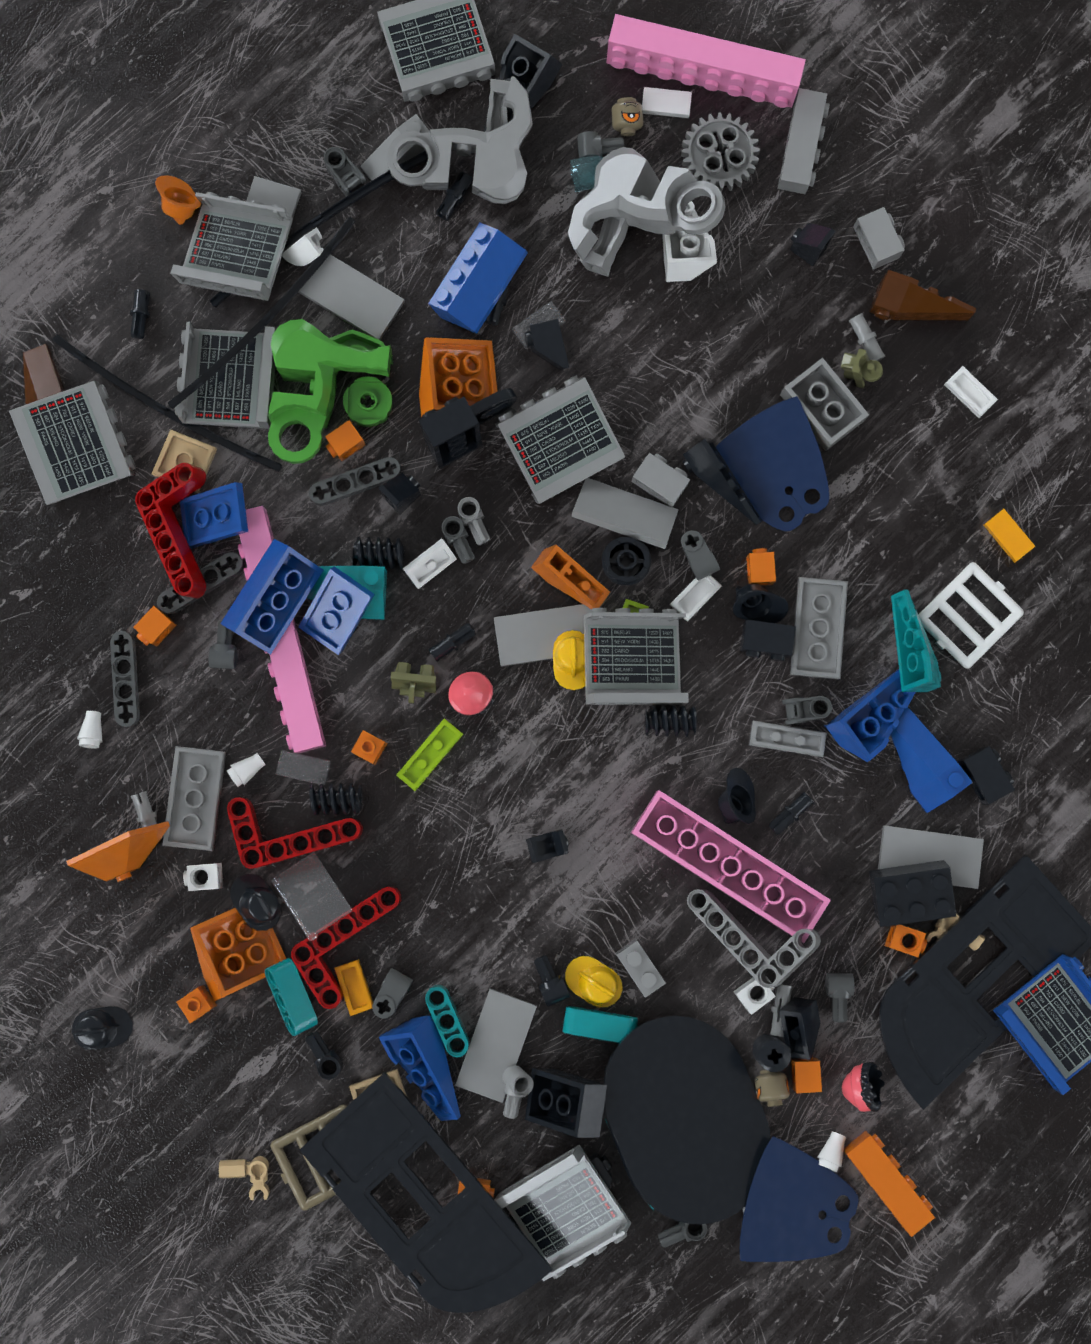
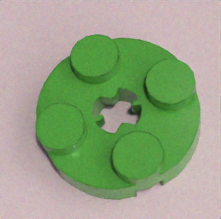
[343,377,393,427]

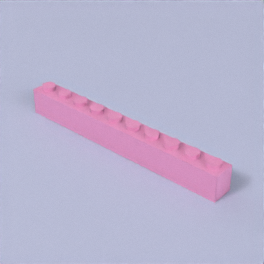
[238,506,326,754]

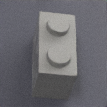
[853,207,905,270]
[631,453,690,507]
[615,939,666,998]

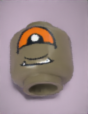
[612,97,643,136]
[755,1070,790,1107]

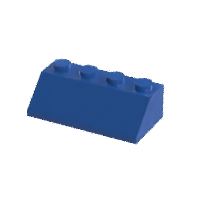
[428,222,528,334]
[220,539,324,655]

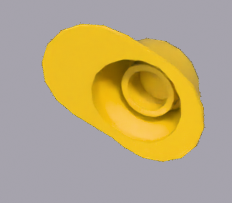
[553,630,585,690]
[565,956,622,1008]

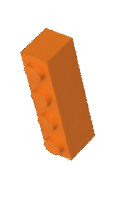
[844,1131,935,1237]

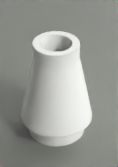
[77,711,103,749]
[227,753,265,787]
[817,1131,846,1172]

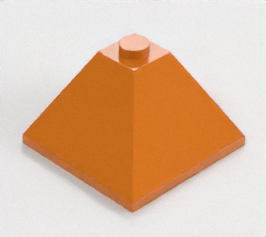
[419,337,498,418]
[66,821,170,882]
[190,908,286,1001]

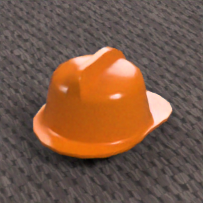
[155,175,202,225]

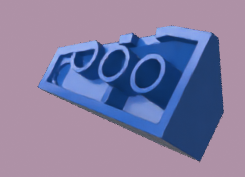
[825,669,916,762]
[891,707,973,813]
[379,1015,461,1121]

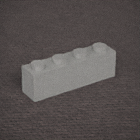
[777,88,830,194]

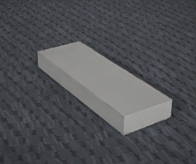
[749,721,827,757]

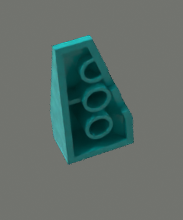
[307,566,387,620]
[891,590,941,692]

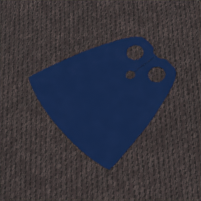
[716,396,829,531]
[740,1136,859,1262]

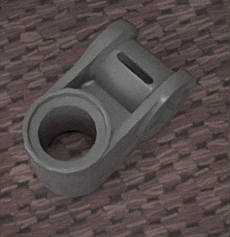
[324,147,367,196]
[681,530,720,581]
[782,696,832,725]
[372,968,414,1019]

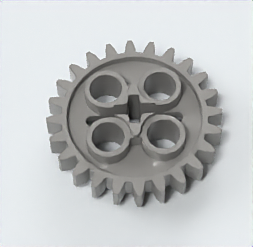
[681,112,760,192]

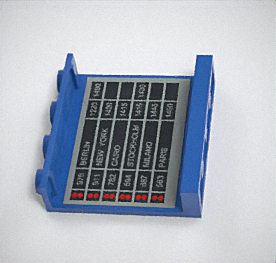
[993,954,1091,1095]

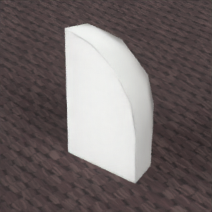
[282,227,323,266]

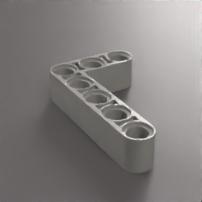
[687,889,821,988]

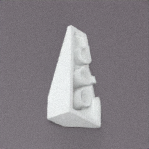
[662,201,717,282]

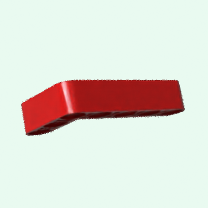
[135,463,206,598]
[227,797,363,869]
[291,886,401,1009]

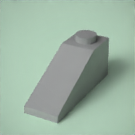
[360,114,429,181]

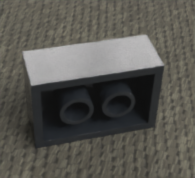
[869,860,957,927]
[525,1068,607,1138]

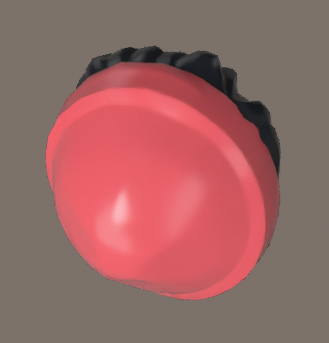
[448,670,494,715]
[842,1062,885,1112]

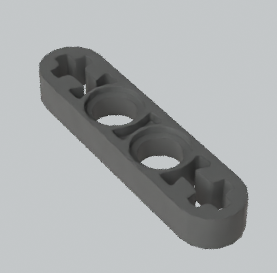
[309,457,401,506]
[157,552,244,614]
[110,631,140,728]

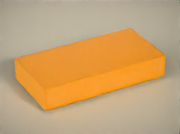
[983,509,1035,563]
[334,959,373,1016]

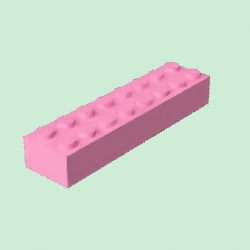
[607,14,806,108]
[630,790,831,943]

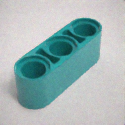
[265,958,318,1036]
[425,985,470,1057]
[562,1006,638,1043]

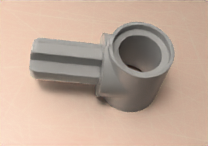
[458,497,490,545]
[503,1065,534,1119]

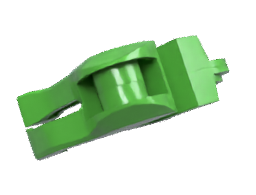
[268,319,393,464]

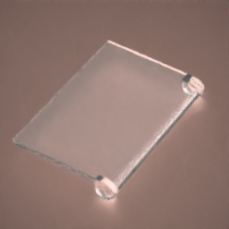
[271,852,353,941]

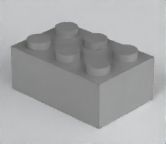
[780,358,869,451]

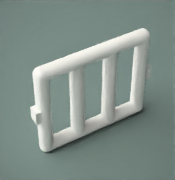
[918,562,1024,669]

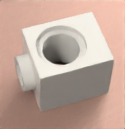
[183,863,223,891]
[733,976,776,1015]

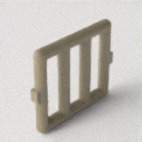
[270,1105,347,1211]

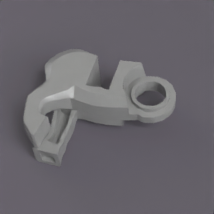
[387,76,533,204]
[568,147,725,277]

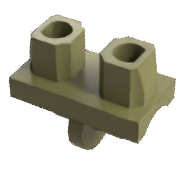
[841,349,883,388]
[391,662,437,704]

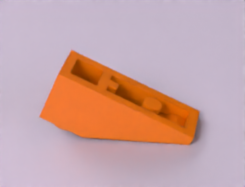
[531,545,610,609]

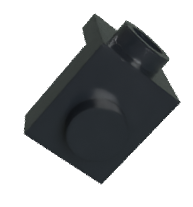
[526,829,569,863]

